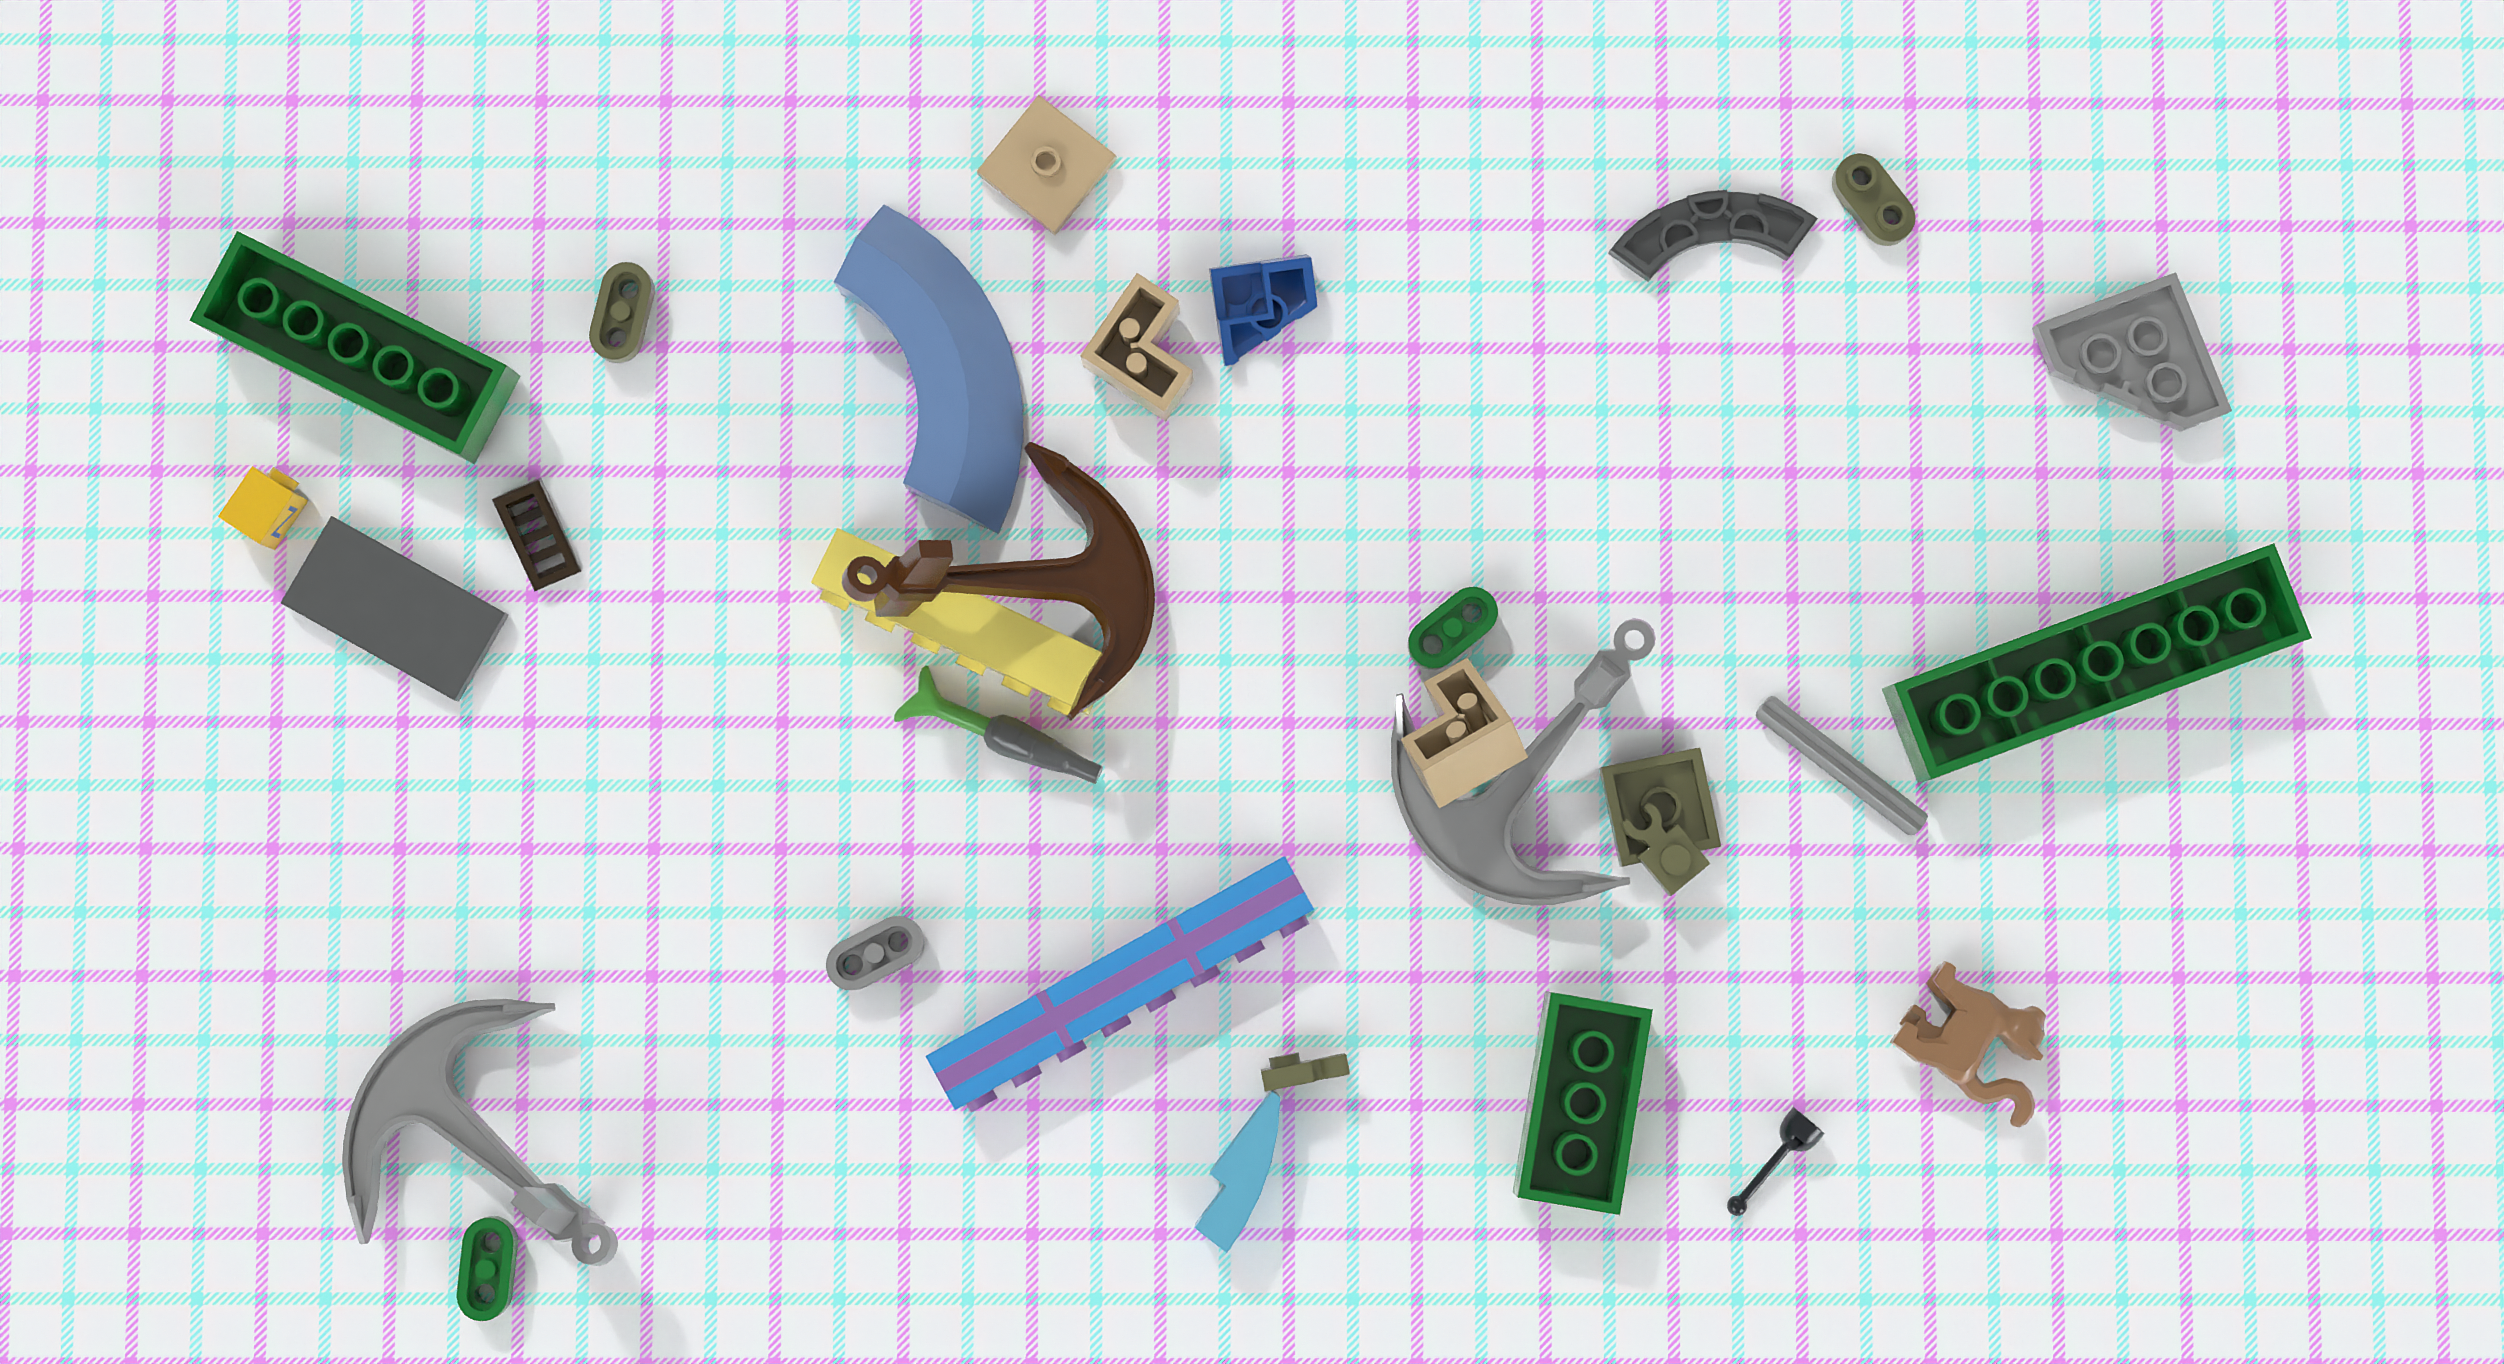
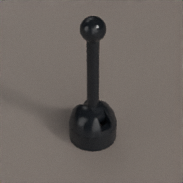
[1727,1107,1825,1216]

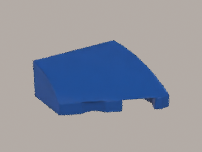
[1209,254,1318,366]

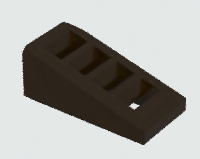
[492,477,582,592]

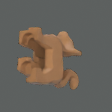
[1890,961,2046,1127]

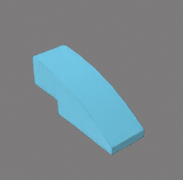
[1194,1090,1280,1253]

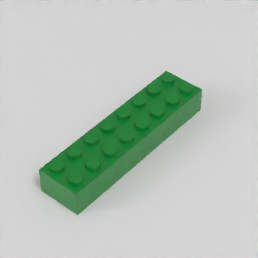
[1882,543,2312,783]

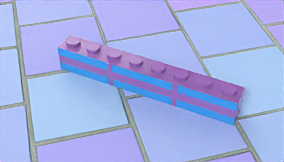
[925,856,1315,1113]

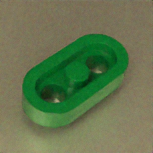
[1407,587,1498,670]
[456,1216,518,1321]

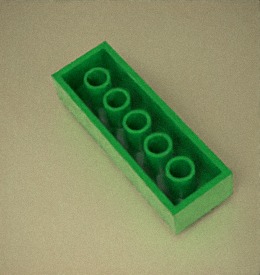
[189,231,521,465]

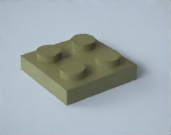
[1599,747,1721,867]

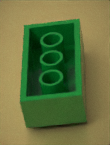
[1512,991,1653,1215]

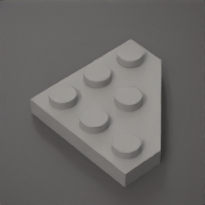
[2032,272,2232,432]

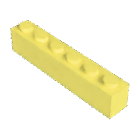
[811,528,1102,719]

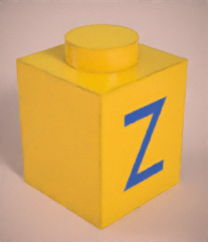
[218,466,309,550]

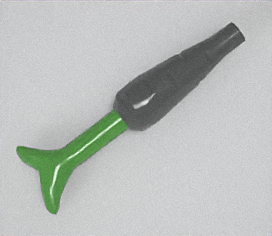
[894,666,1103,784]

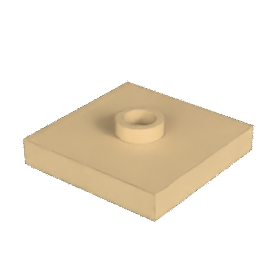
[977,95,1117,235]

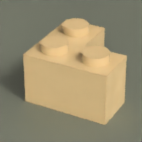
[1080,273,1194,422]
[1401,658,1528,809]

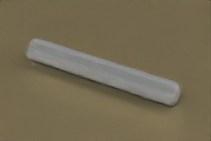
[1755,696,1928,836]

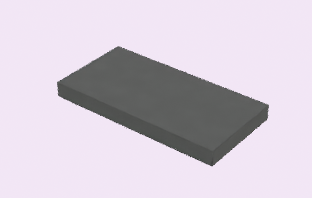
[280,516,509,702]

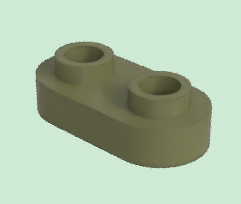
[1832,153,1916,246]
[589,262,655,363]

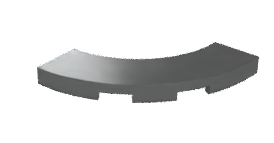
[1608,190,1818,282]

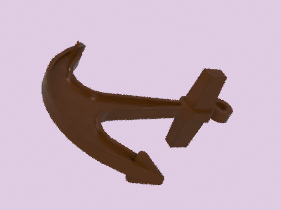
[841,442,1155,721]

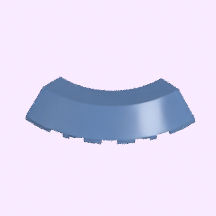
[834,204,1024,534]

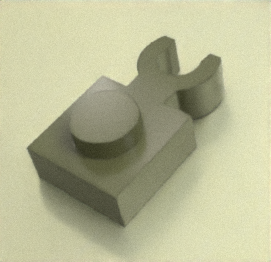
[1621,802,1711,896]
[1260,1052,1350,1092]

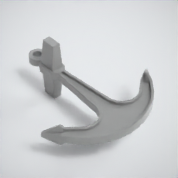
[1391,618,1656,906]
[342,999,618,1266]

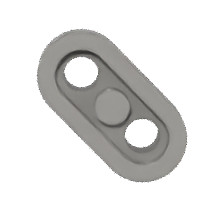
[826,916,924,991]

